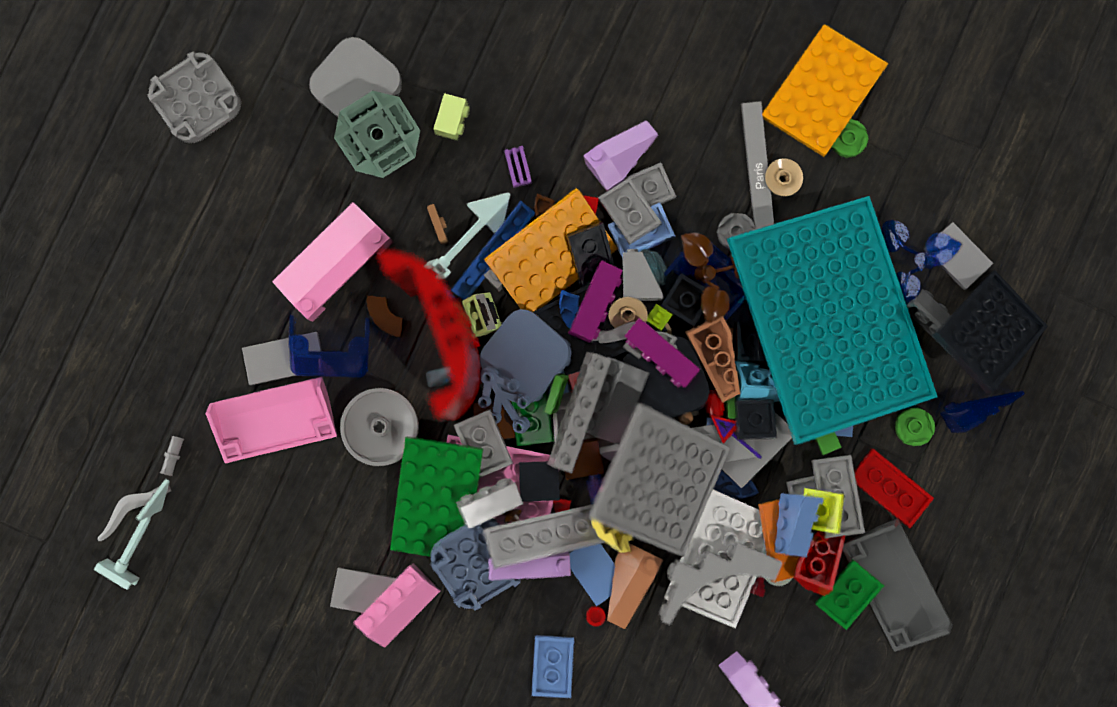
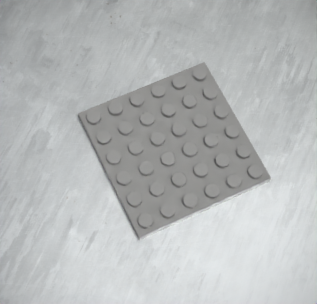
[589,404,730,557]

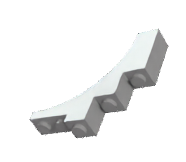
[659,541,782,625]

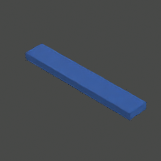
[450,201,535,300]

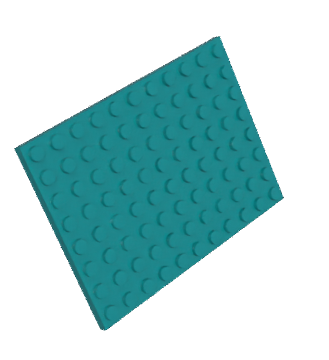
[727,196,937,444]

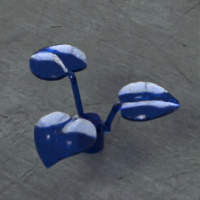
[881,220,962,304]

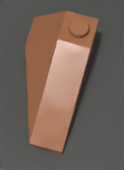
[685,316,740,402]
[607,544,663,629]

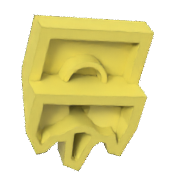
[591,519,634,553]

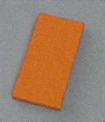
[758,499,800,582]

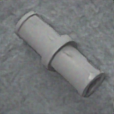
[160,436,184,476]

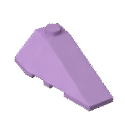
[584,121,658,191]
[489,552,570,580]

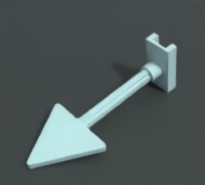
[426,193,510,279]
[94,479,170,590]

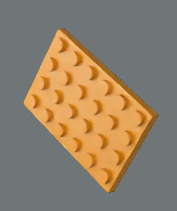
[762,24,888,157]
[484,188,618,312]

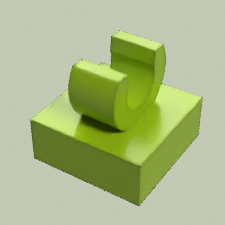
[647,304,672,331]

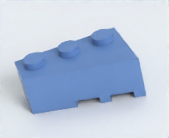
[775,494,824,557]

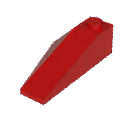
[793,530,846,596]

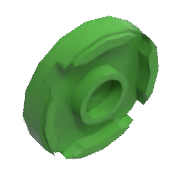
[832,119,868,158]
[895,408,935,446]

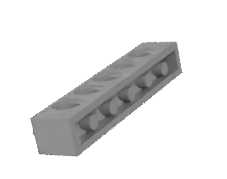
[547,352,611,473]

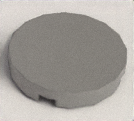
[717,213,756,250]

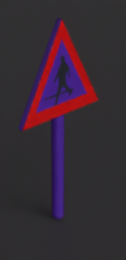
[710,415,762,459]

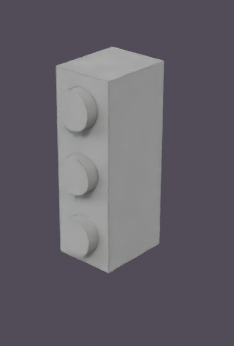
[456,478,523,528]

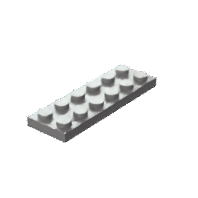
[483,504,605,569]

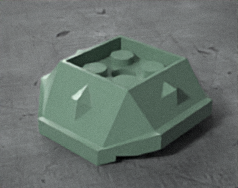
[334,90,420,178]

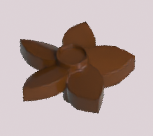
[502,508,522,524]

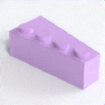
[718,651,780,707]

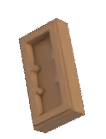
[427,204,449,245]

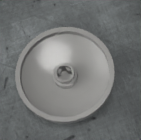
[340,388,419,466]

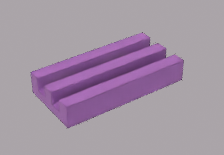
[504,146,532,187]

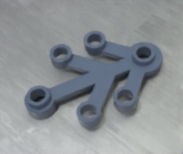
[478,367,530,433]

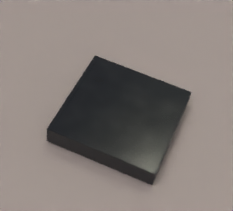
[734,400,777,440]
[519,461,560,502]

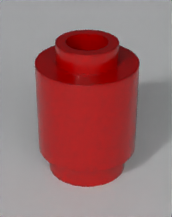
[705,390,725,418]

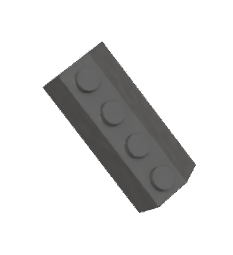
[906,289,951,351]
[586,357,650,445]

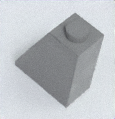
[623,249,663,301]

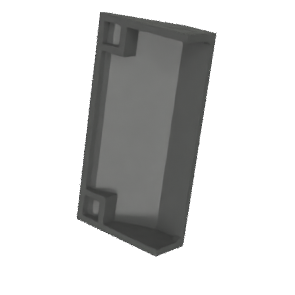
[842,519,952,652]

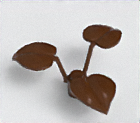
[681,233,740,323]

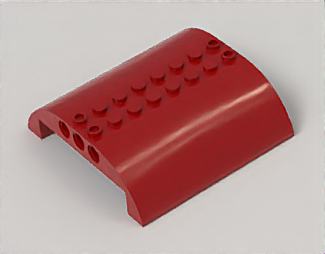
[378,251,482,421]

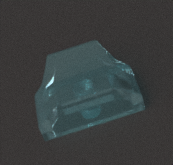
[640,249,668,286]

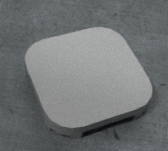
[309,37,401,117]
[147,52,240,143]

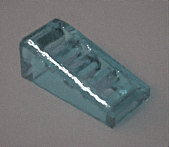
[426,367,452,387]

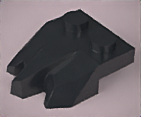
[734,322,767,361]

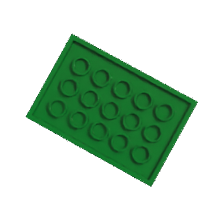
[390,436,484,557]

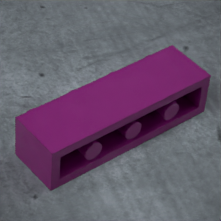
[568,261,623,343]
[624,318,700,388]

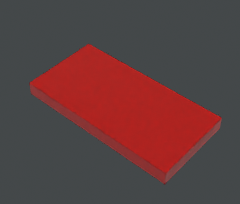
[854,449,934,528]

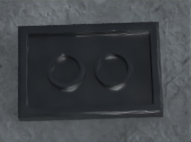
[566,222,615,288]

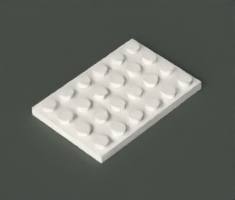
[664,489,766,628]

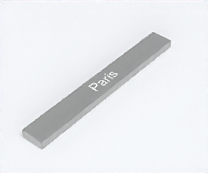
[741,102,774,229]

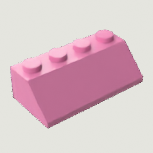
[354,563,441,648]

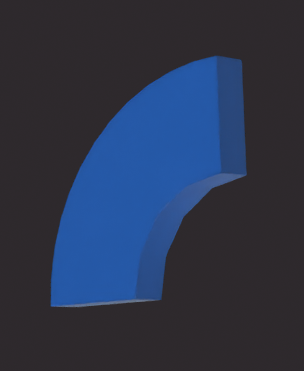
[559,290,580,329]

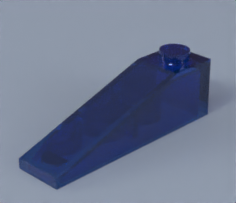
[940,391,1025,433]

